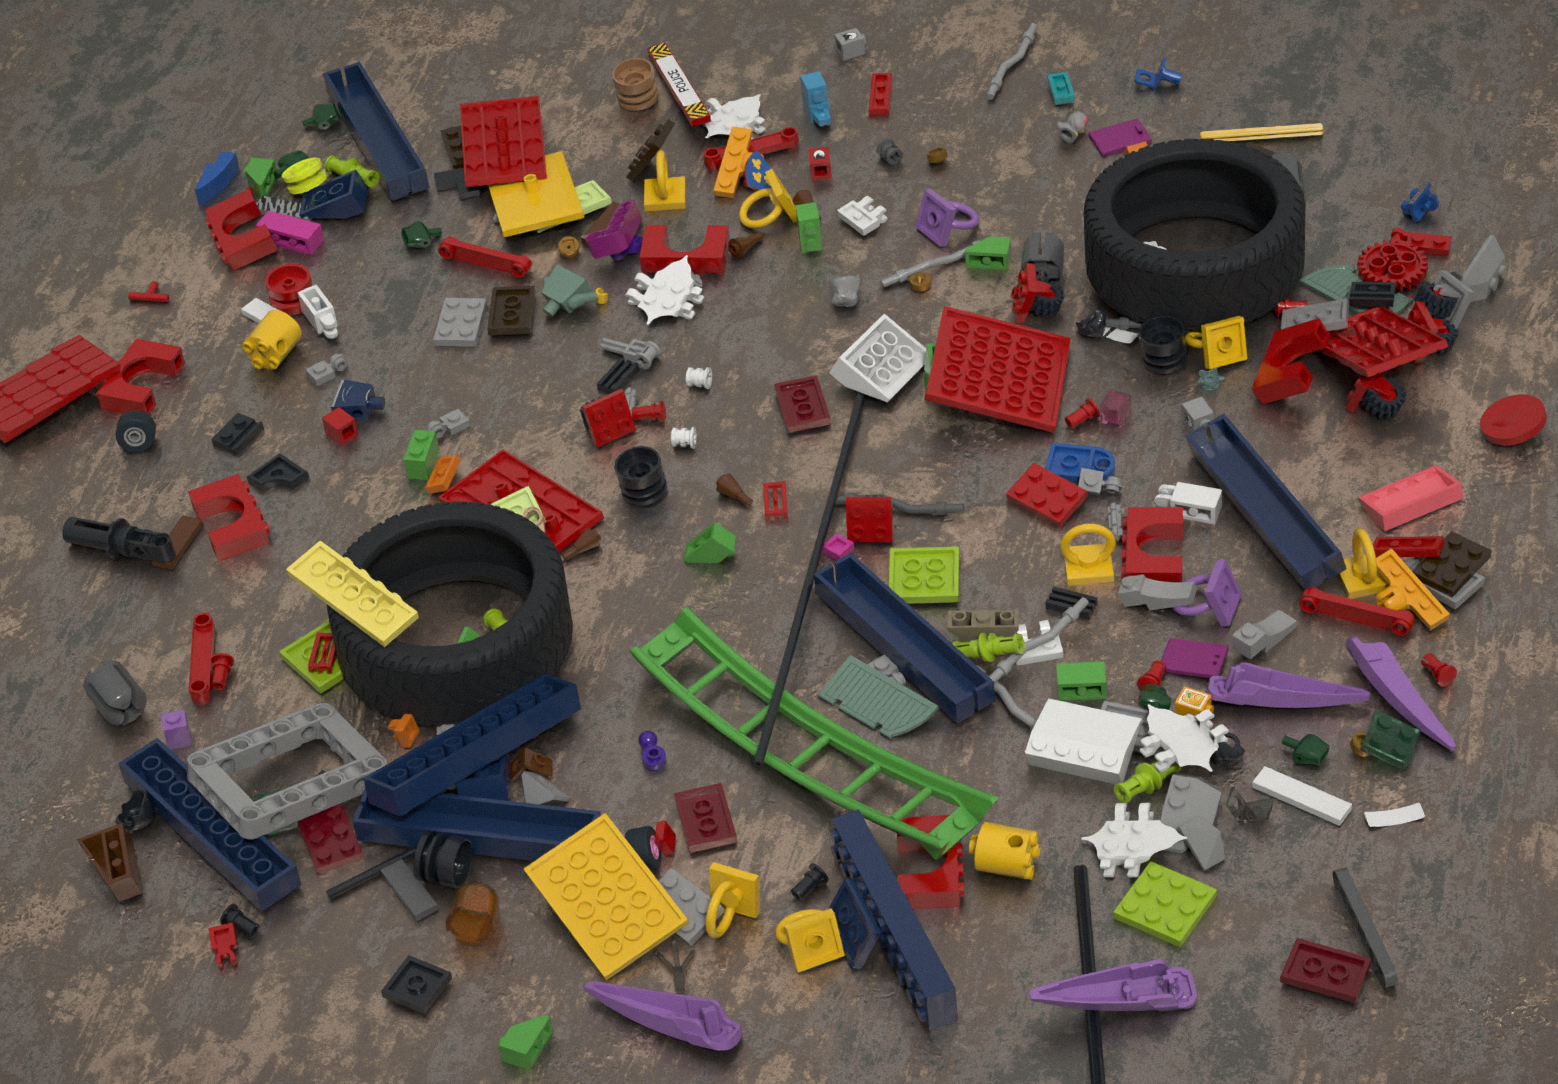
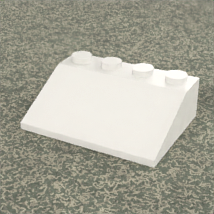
[829,314,926,402]
[1025,698,1142,784]

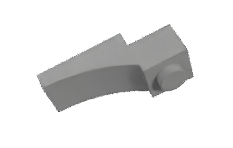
[1118,575,1197,611]
[1232,610,1297,659]

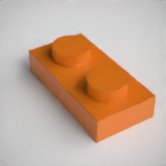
[425,454,461,494]

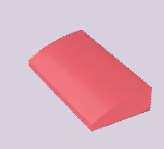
[1358,465,1463,531]

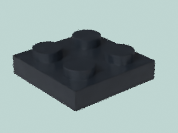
[381,955,452,1015]

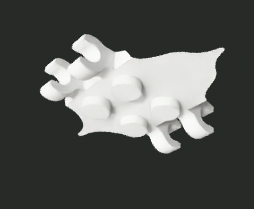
[701,94,765,139]
[625,255,704,325]
[1140,704,1229,773]
[1081,803,1187,877]

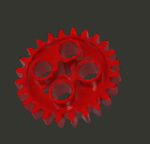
[1357,239,1428,292]

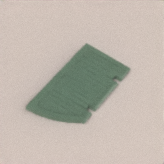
[1300,264,1413,314]
[818,655,939,739]

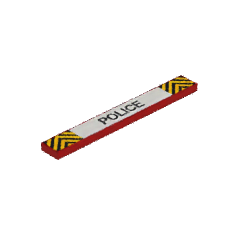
[647,42,711,127]

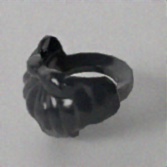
[1075,306,1107,338]
[1210,732,1245,766]

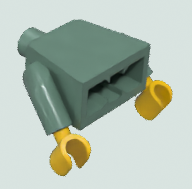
[542,264,608,317]

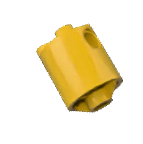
[241,310,302,370]
[969,822,1041,880]

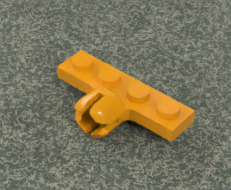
[713,126,764,198]
[1376,549,1450,631]

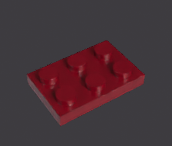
[774,375,831,433]
[674,783,738,853]
[297,803,364,875]
[1280,938,1372,1003]

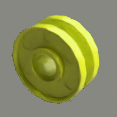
[281,157,328,194]

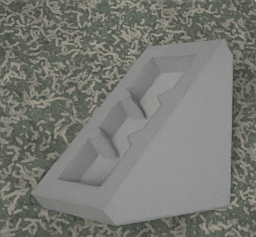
[522,771,570,805]
[1178,816,1225,871]

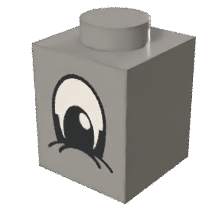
[834,28,867,61]
[1182,397,1214,433]

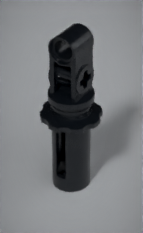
[62,517,176,563]

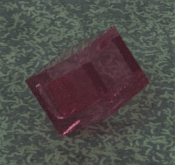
[1100,389,1131,428]

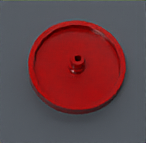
[1480,394,1547,445]

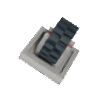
[1414,270,1475,329]

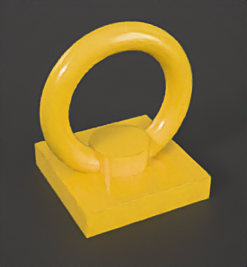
[644,150,686,211]
[739,169,797,229]
[1186,316,1247,369]
[1060,523,1116,586]
[1337,528,1390,599]
[706,862,760,939]
[775,908,845,973]

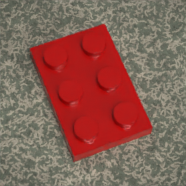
[1006,462,1088,528]

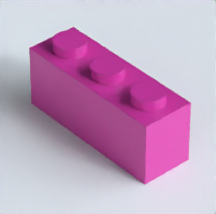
[256,211,324,255]

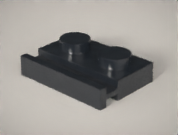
[1349,282,1396,307]
[211,413,264,455]

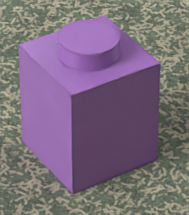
[161,709,192,750]

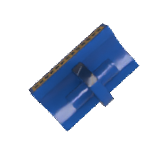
[1401,182,1439,222]

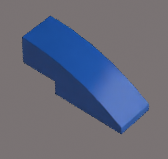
[195,152,239,205]

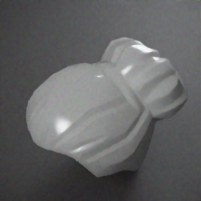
[829,274,861,307]

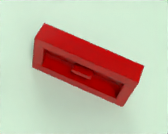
[763,481,788,521]
[308,632,337,673]

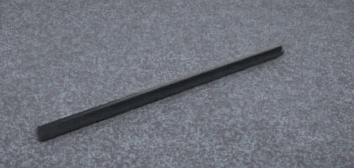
[1074,865,1105,1084]

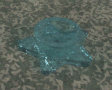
[1197,368,1225,390]

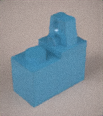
[800,71,831,127]

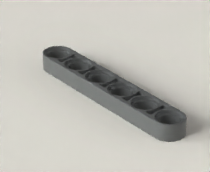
[1332,868,1398,988]

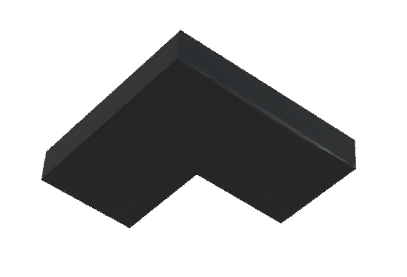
[434,168,480,199]

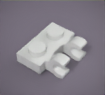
[837,196,888,236]
[1016,620,1063,666]

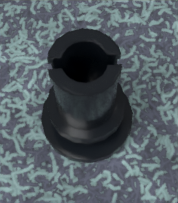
[790,863,829,902]
[220,904,260,938]

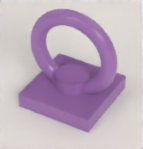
[915,189,979,247]
[1172,559,1242,627]

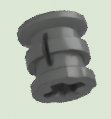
[876,138,903,165]

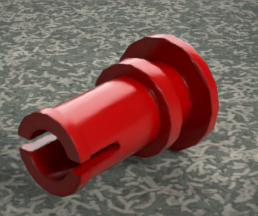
[1274,298,1308,318]
[1064,398,1100,429]
[632,401,666,422]
[211,653,235,690]
[1421,653,1457,687]
[1137,660,1167,691]

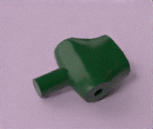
[302,102,340,130]
[274,150,309,179]
[401,221,442,248]
[1138,684,1171,710]
[1282,734,1330,766]

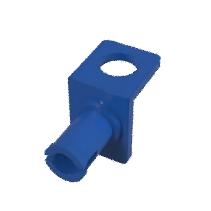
[1134,57,1183,89]

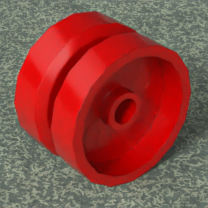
[265,263,313,316]

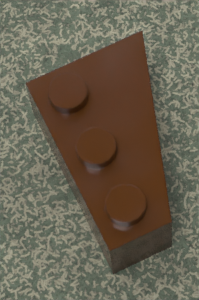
[77,823,142,902]

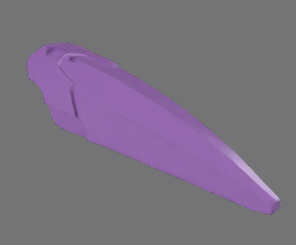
[1346,635,1456,751]
[1206,662,1370,708]
[1029,959,1197,1012]
[584,982,742,1051]

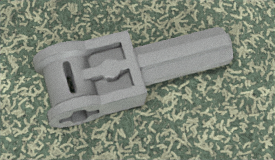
[600,338,661,370]

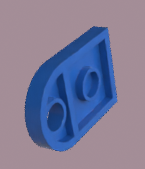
[1045,443,1115,483]

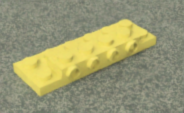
[286,541,419,647]

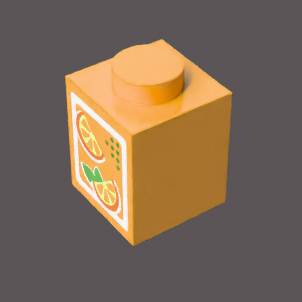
[1175,686,1214,716]

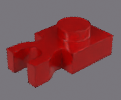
[208,922,238,968]

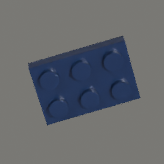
[828,879,882,969]

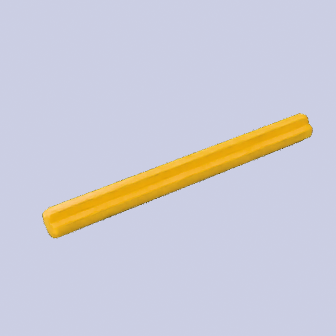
[1200,123,1323,142]

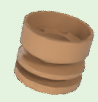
[612,58,659,111]

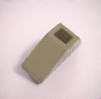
[947,610,1019,642]

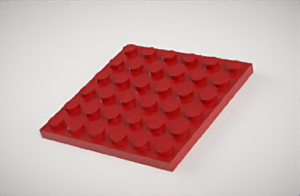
[924,306,1071,433]

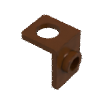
[510,748,552,781]

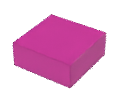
[822,533,854,560]

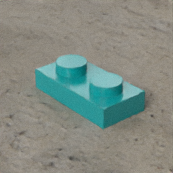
[1047,72,1075,105]

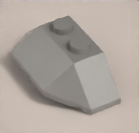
[1460,235,1507,302]
[1161,773,1221,853]

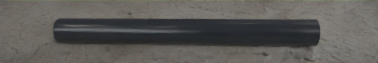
[326,847,416,900]

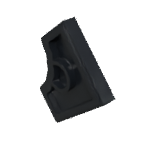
[247,453,309,492]

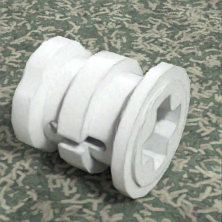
[686,367,712,389]
[671,427,697,449]

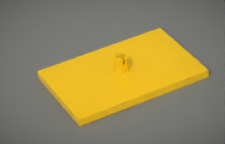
[488,151,584,237]
[524,813,689,981]

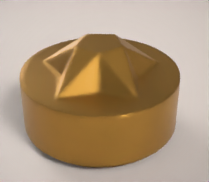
[926,147,948,163]
[558,236,579,258]
[910,272,931,292]
[1350,732,1376,757]

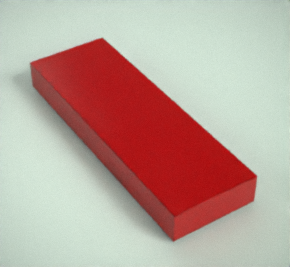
[868,73,893,116]
[1373,536,1445,558]

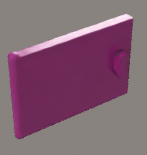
[1088,119,1152,156]
[1161,638,1229,678]

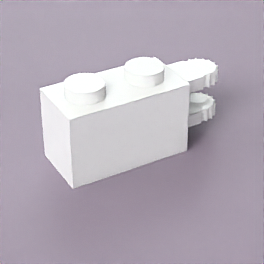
[297,285,338,339]
[1154,482,1222,525]

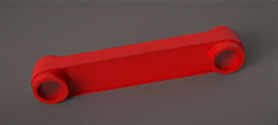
[703,127,799,170]
[438,236,532,278]
[1299,587,1414,636]
[189,613,215,705]

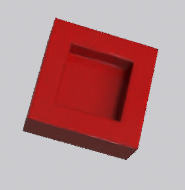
[654,820,676,856]

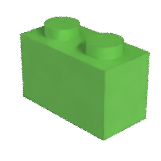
[795,202,823,253]
[403,430,439,480]
[1056,661,1106,701]

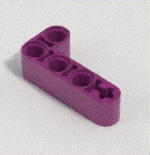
[585,200,642,259]

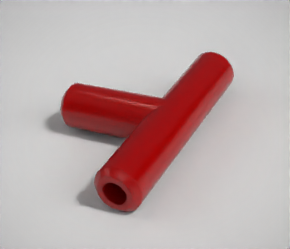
[128,281,169,302]

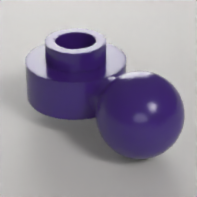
[610,235,643,261]
[638,731,666,771]

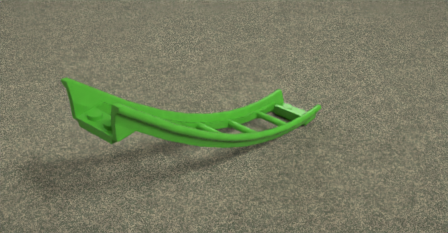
[630,606,999,860]

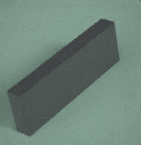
[380,859,438,921]

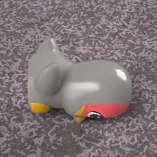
[1056,111,1088,143]

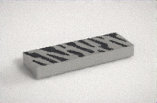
[256,196,312,221]

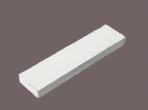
[1252,766,1352,826]

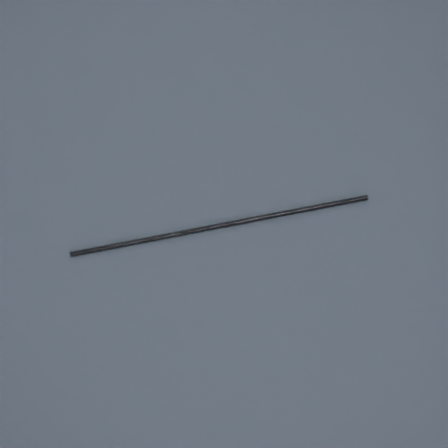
[753,392,866,768]

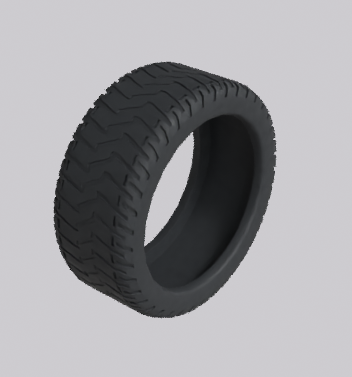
[1083,139,1306,332]
[327,501,573,727]

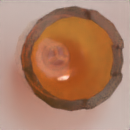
[445,882,500,946]

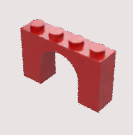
[205,189,278,271]
[639,225,730,274]
[1251,318,1330,404]
[97,338,185,414]
[188,474,271,562]
[1121,507,1183,583]
[897,815,965,910]

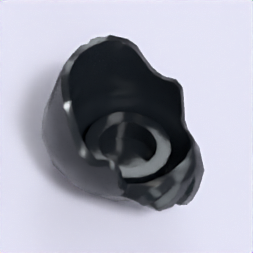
[115,789,155,831]

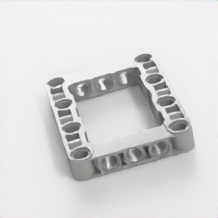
[187,703,387,839]

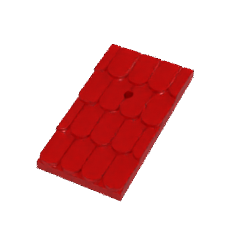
[460,96,547,187]
[1321,307,1448,377]
[0,335,120,443]
[439,449,604,552]

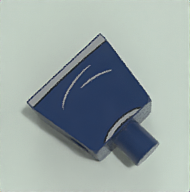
[331,379,385,422]

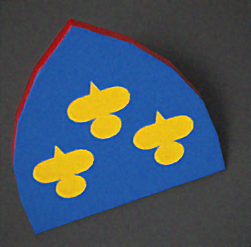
[743,150,772,191]

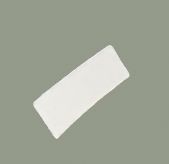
[1103,327,1139,343]
[1364,803,1425,827]

